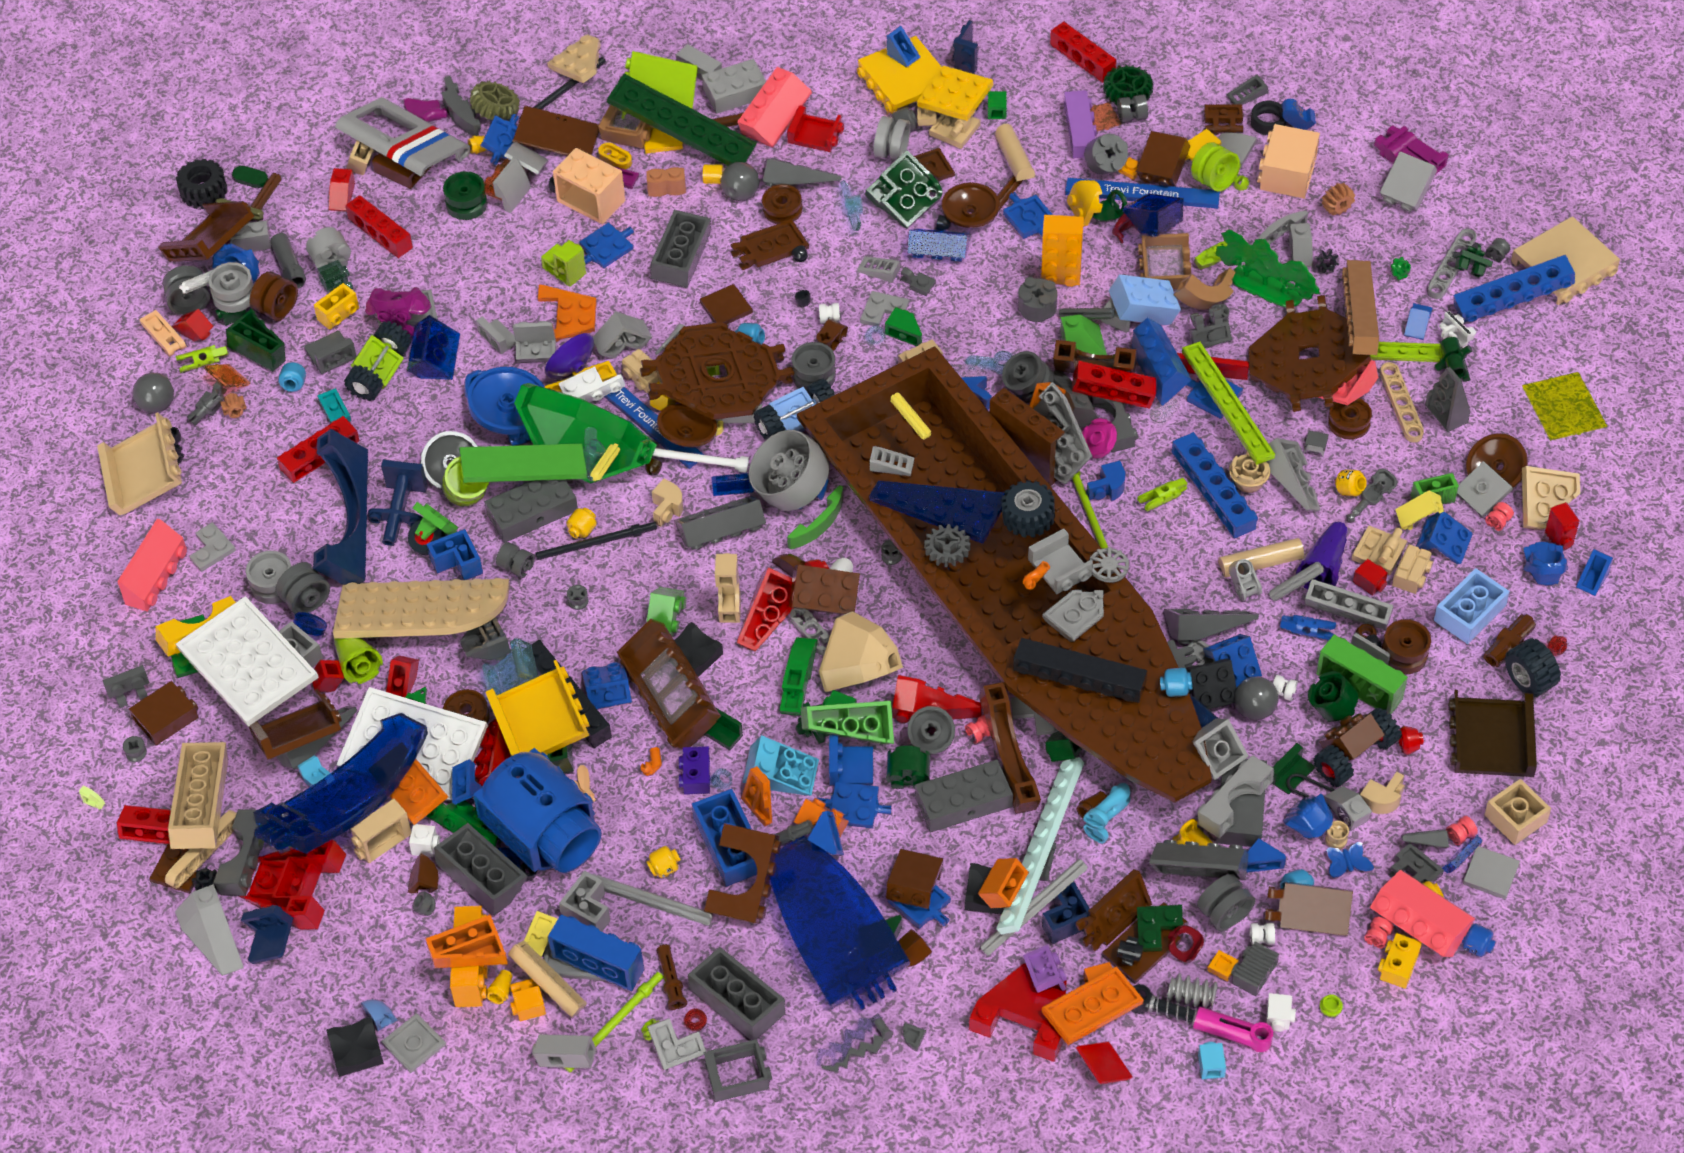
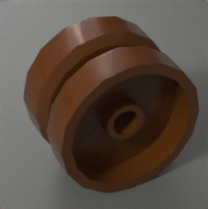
[249,271,298,321]
[1382,619,1431,674]

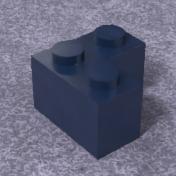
[1042,881,1090,944]

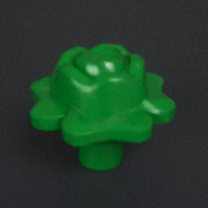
[1391,257,1411,280]

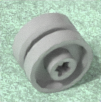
[874,116,910,160]
[208,262,254,313]
[245,551,291,604]

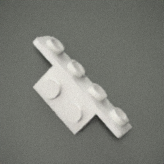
[558,367,625,402]

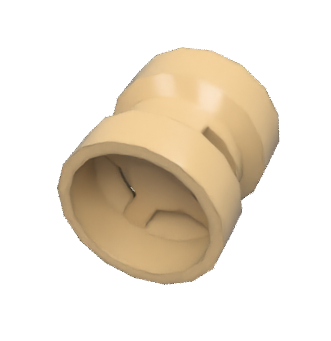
[1325,821,1349,850]

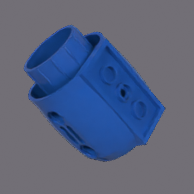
[473,748,602,873]

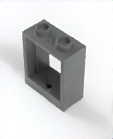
[704,1039,772,1102]

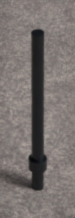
[519,57,606,119]
[535,521,657,560]

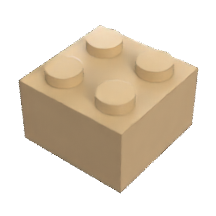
[1484,778,1551,845]

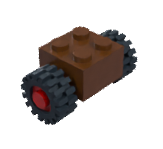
[1313,708,1402,787]

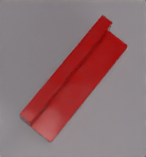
[1177,353,1249,380]

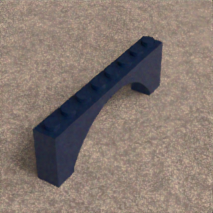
[313,429,368,585]

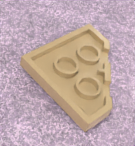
[547,34,601,83]
[1522,466,1580,530]

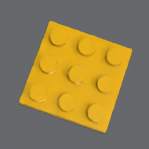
[917,66,994,121]

